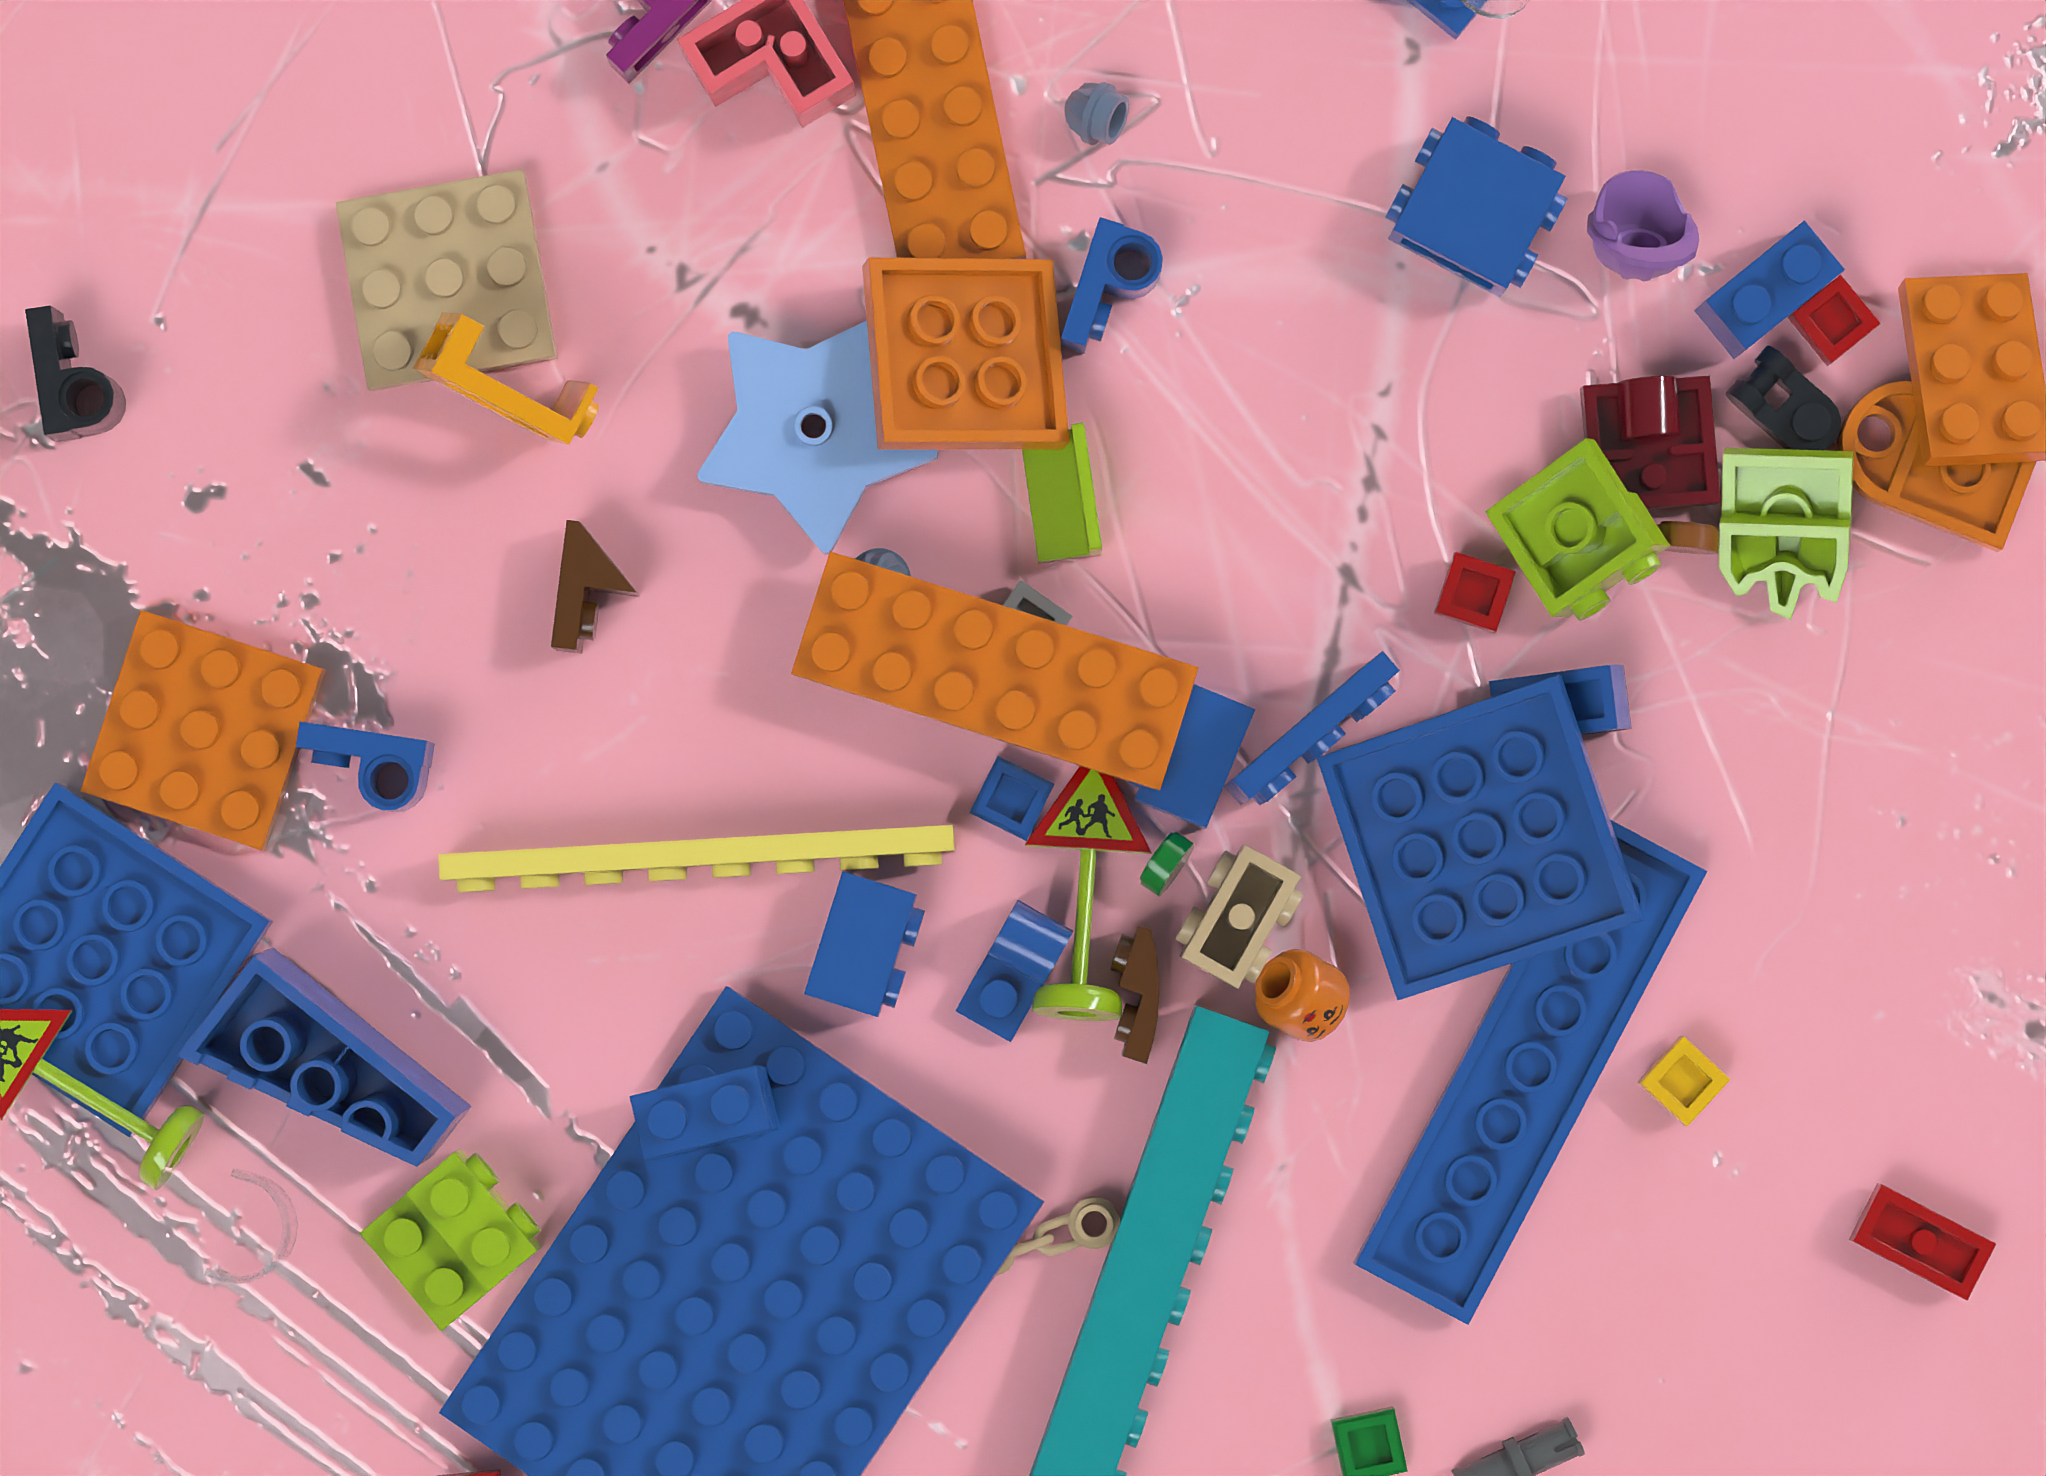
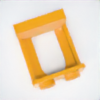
[412,312,599,445]

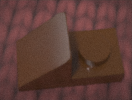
[551,520,640,654]

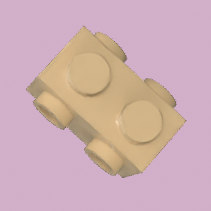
[1175,844,1304,989]

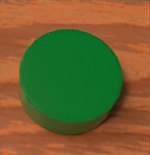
[1140,831,1195,897]

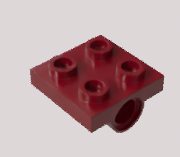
[1580,375,1721,510]

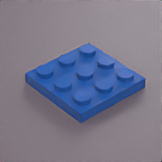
[1224,651,1400,805]

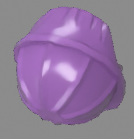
[1587,170,1699,282]

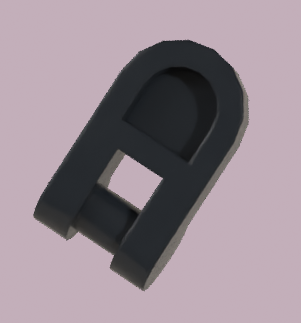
[1725,345,1841,450]

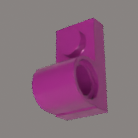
[606,0,712,84]

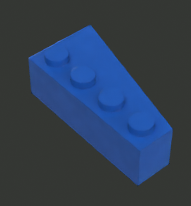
[176,947,472,1167]

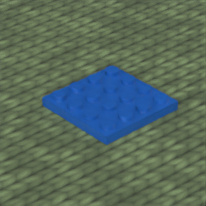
[1317,675,1644,1001]
[0,783,273,1137]

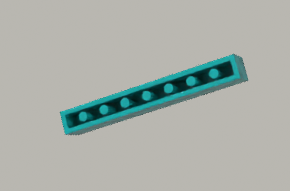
[1029,1005,1276,1476]

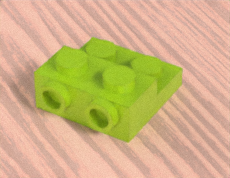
[1485,438,1670,621]
[360,1149,542,1331]

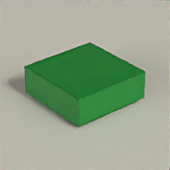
[1330,1406,1408,1476]

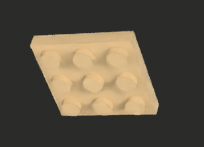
[335,169,558,392]

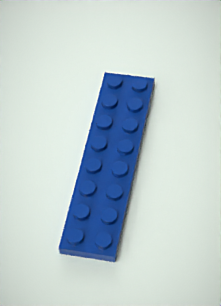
[1353,820,1707,1325]

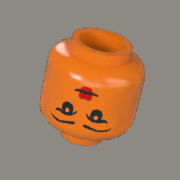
[1255,949,1350,1042]

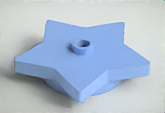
[697,320,938,555]

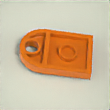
[1838,381,2037,552]

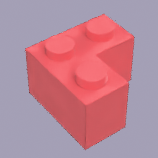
[677,0,856,128]

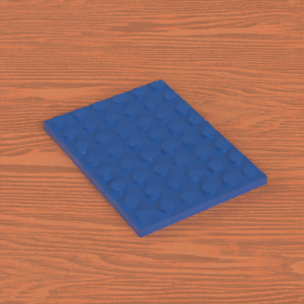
[439,986,1045,1476]

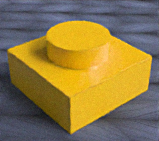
[1637,1035,1731,1127]

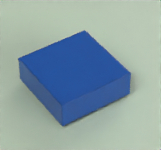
[969,756,1055,841]

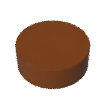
[1657,521,1720,555]

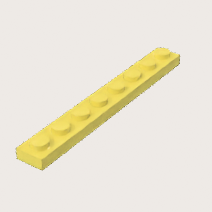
[438,825,955,892]

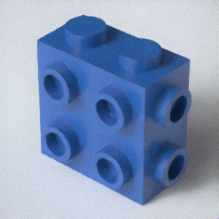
[1385,116,1568,297]

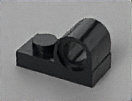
[25,305,126,442]

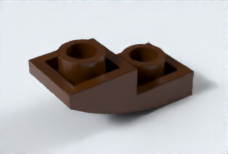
[1110,926,1159,1064]

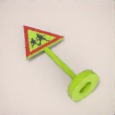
[1025,766,1152,1021]
[0,1009,205,1191]

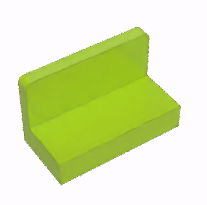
[1022,422,1102,564]

